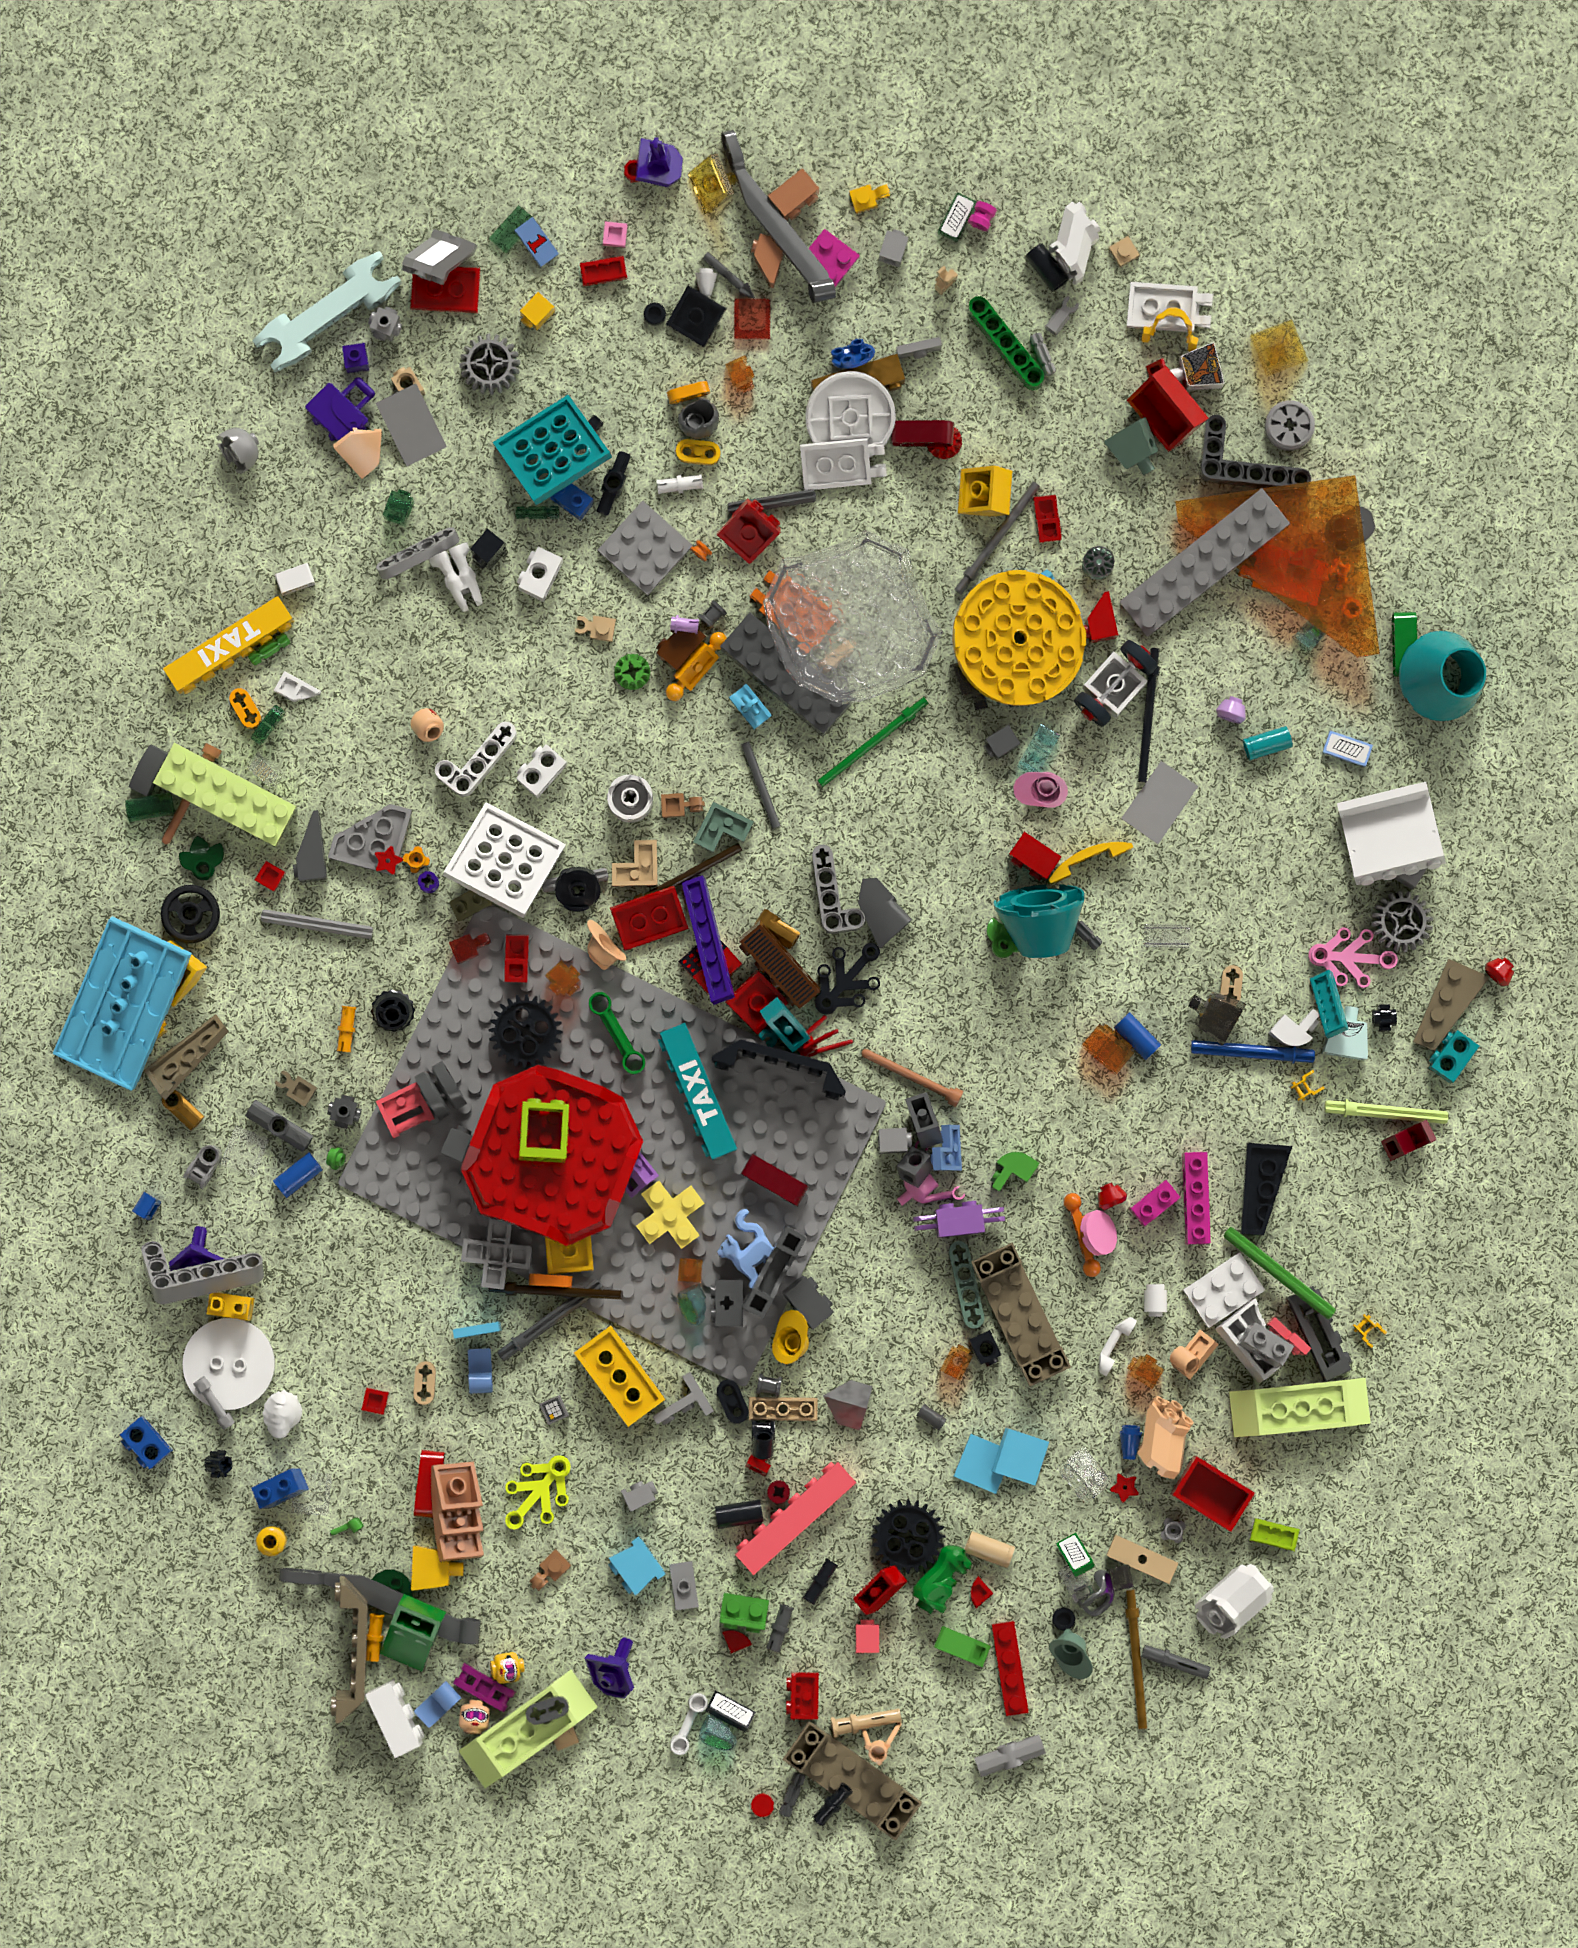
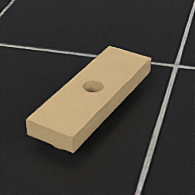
[749,1397,818,1421]
[1106,1534,1179,1584]

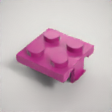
[809,228,860,288]

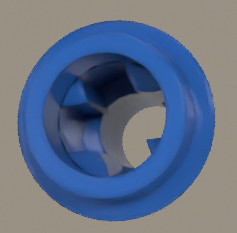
[1119,1425,1142,1460]

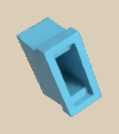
[608,1536,666,1596]

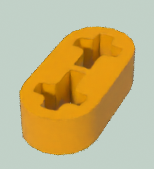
[667,381,711,404]
[229,688,262,729]

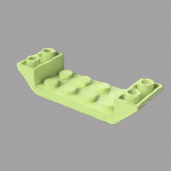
[1229,1378,1371,1437]
[458,1669,598,1788]

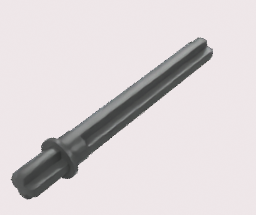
[497,1279,603,1361]

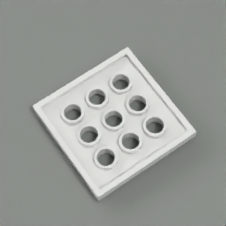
[443,803,566,918]

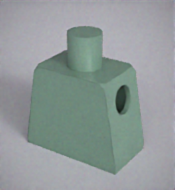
[1104,417,1158,476]

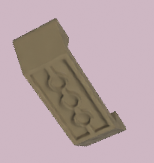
[971,1242,1071,1387]
[331,1576,368,1723]
[782,1721,922,1841]

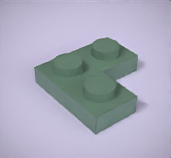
[693,802,754,853]

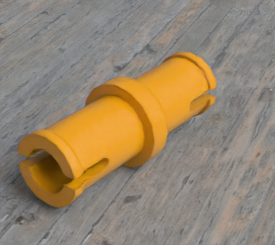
[336,1006,357,1052]
[366,1613,384,1662]

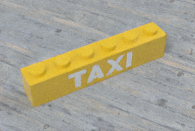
[163,596,294,694]

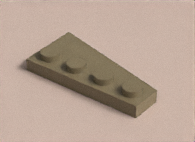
[1413,959,1490,1051]
[144,1014,229,1100]

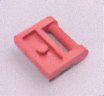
[376,1082,435,1139]

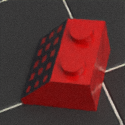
[678,941,742,995]

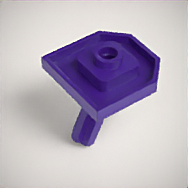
[635,137,683,188]
[169,1226,224,1271]
[584,1637,634,1699]

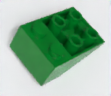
[380,1594,446,1672]

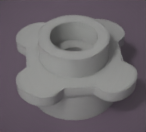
[1160,1518,1186,1543]

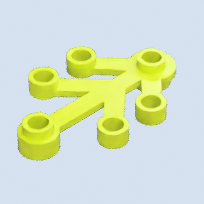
[505,1455,571,1529]

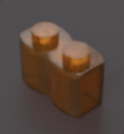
[1080,1024,1134,1075]

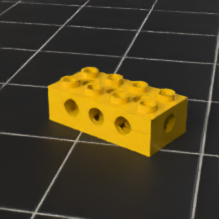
[574,1325,665,1427]

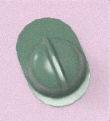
[1049,1629,1093,1679]

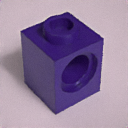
[342,343,370,374]

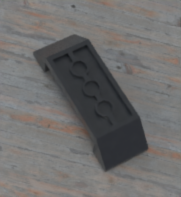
[711,1039,846,1101]

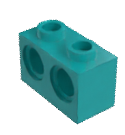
[1428,1030,1480,1084]

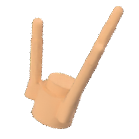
[862,1722,902,1765]

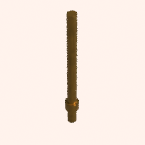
[1125,1589,1147,1729]

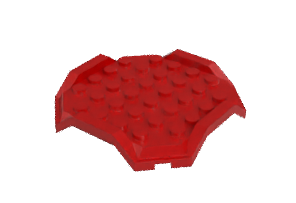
[460,1065,643,1247]

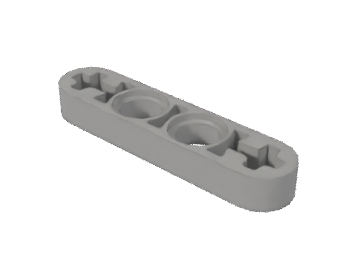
[376,527,460,579]

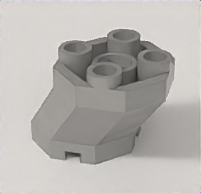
[401,229,478,285]

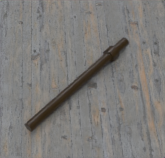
[634,843,742,899]
[488,1282,623,1300]

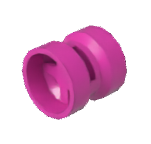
[968,201,997,232]

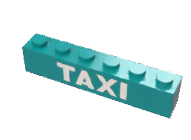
[658,1023,737,1160]

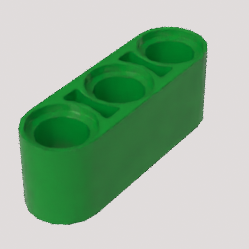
[1392,612,1417,677]

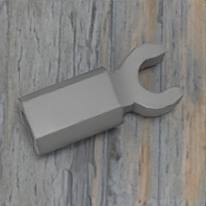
[1044,296,1079,336]

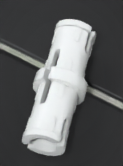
[657,474,703,494]

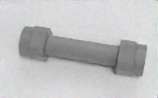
[193,1376,235,1430]

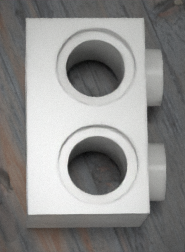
[516,744,567,798]

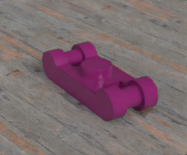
[453,1663,516,1712]

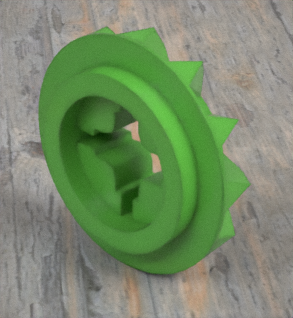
[614,654,650,690]

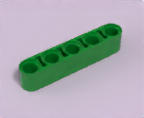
[968,296,1044,391]

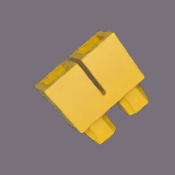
[207,1292,255,1321]

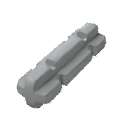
[1030,333,1056,376]

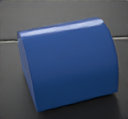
[132,1192,161,1221]

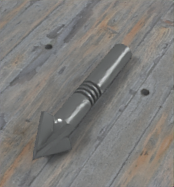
[703,252,755,299]

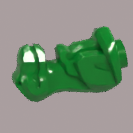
[912,1545,972,1614]

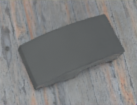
[128,744,168,797]

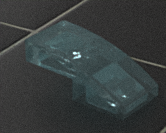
[1017,724,1060,772]

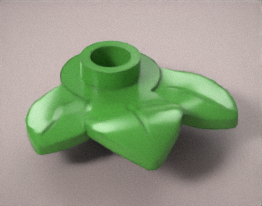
[986,918,1019,958]

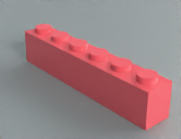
[735,1461,856,1575]

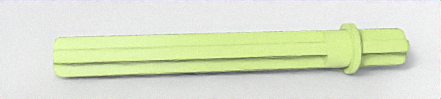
[1324,1099,1448,1124]

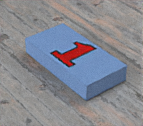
[514,217,559,267]

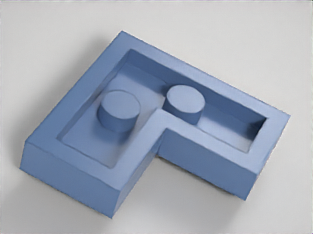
[931,1125,962,1171]

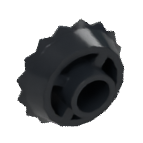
[370,989,415,1032]

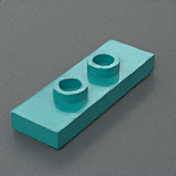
[1310,970,1349,1039]

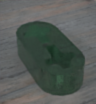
[251,705,286,745]

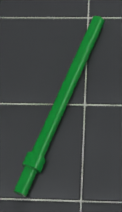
[817,697,929,787]

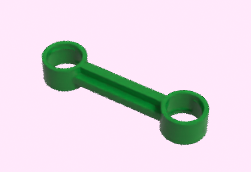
[589,992,646,1075]

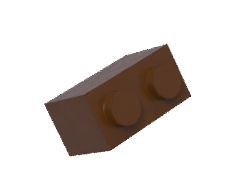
[656,630,706,672]

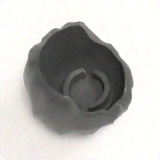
[678,397,719,439]

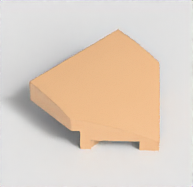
[333,428,382,479]

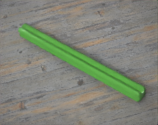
[1224,1227,1336,1319]

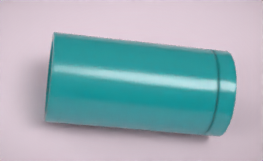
[1242,726,1293,761]

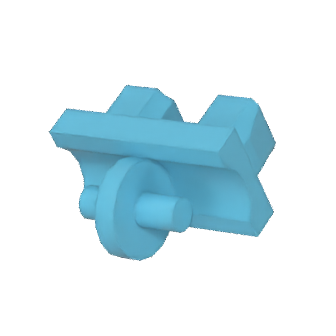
[729,683,772,730]

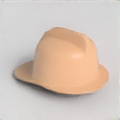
[587,920,626,970]

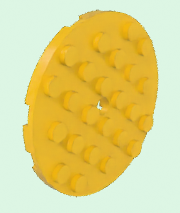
[952,570,1086,706]

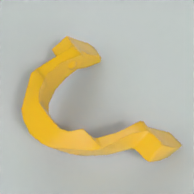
[1142,308,1199,352]

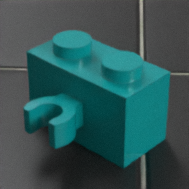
[759,997,810,1052]

